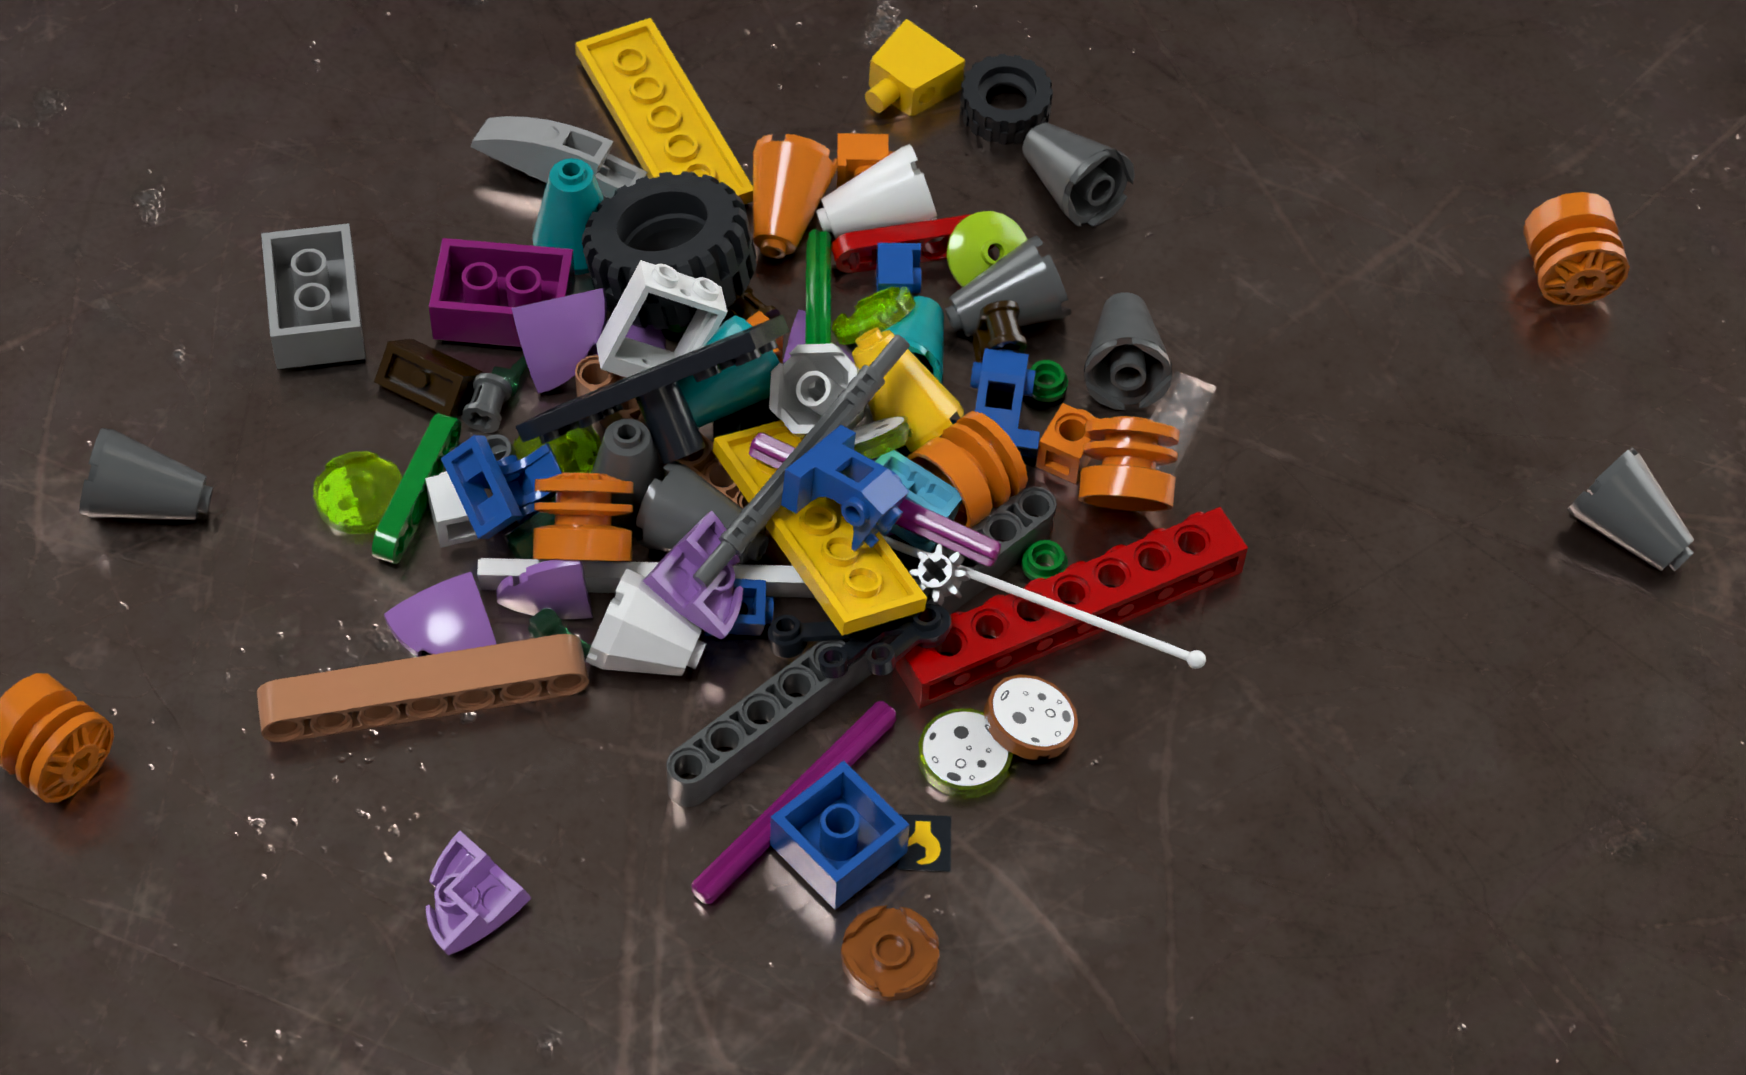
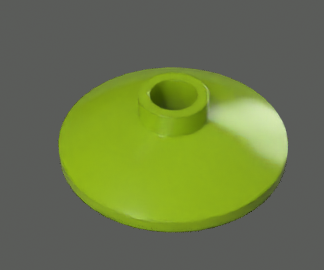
[947,211,1027,287]

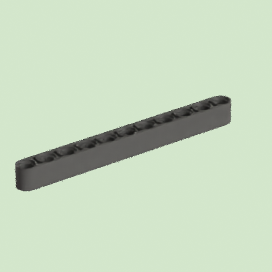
[666,486,1057,807]

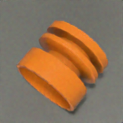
[1523,192,1630,305]
[907,411,1028,528]
[1078,416,1180,512]
[533,473,633,561]
[0,673,114,803]

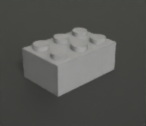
[261,223,366,369]

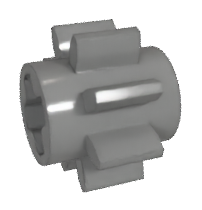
[909,544,971,606]

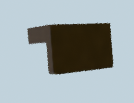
[374,339,484,417]

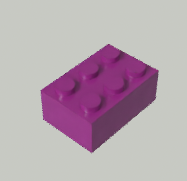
[429,238,575,347]

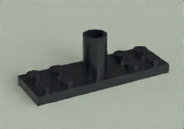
[515,314,790,464]

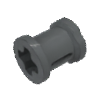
[462,373,512,433]

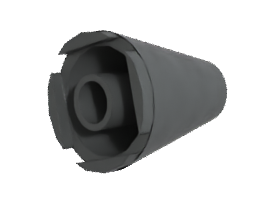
[1023,123,1135,227]
[945,235,1071,337]
[1084,292,1172,410]
[591,419,668,537]
[79,428,213,520]
[1567,447,1694,572]
[636,461,769,565]

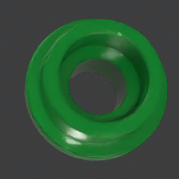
[1030,360,1068,402]
[1022,540,1068,580]

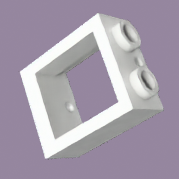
[596,260,727,377]

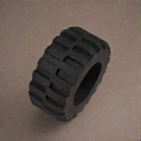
[582,171,757,330]

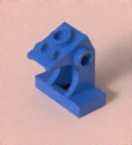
[951,348,1040,459]
[781,425,909,551]
[441,435,562,539]

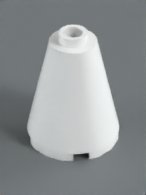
[816,144,937,239]

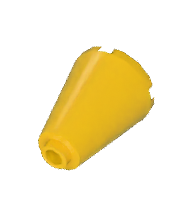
[852,327,964,453]

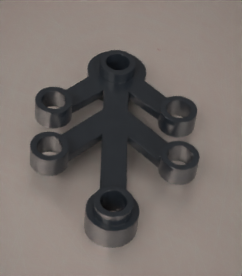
[768,604,952,679]

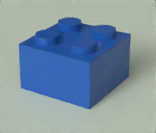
[770,760,910,910]

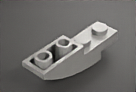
[471,116,647,198]

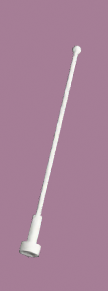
[882,535,1206,669]

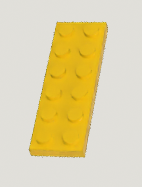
[575,18,753,204]
[712,420,927,636]

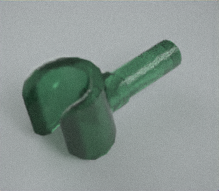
[492,354,527,396]
[528,608,591,656]

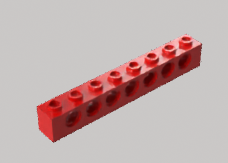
[895,507,1248,709]

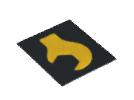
[897,814,951,872]

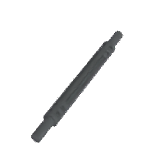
[693,335,910,588]

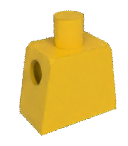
[865,19,965,116]

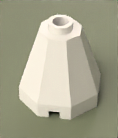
[769,343,864,438]
[585,569,706,676]

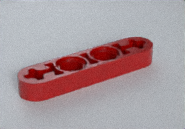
[831,214,994,273]

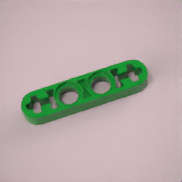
[372,413,462,564]

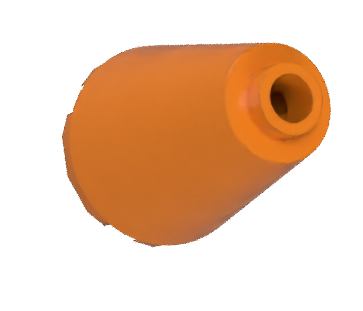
[753,134,838,259]

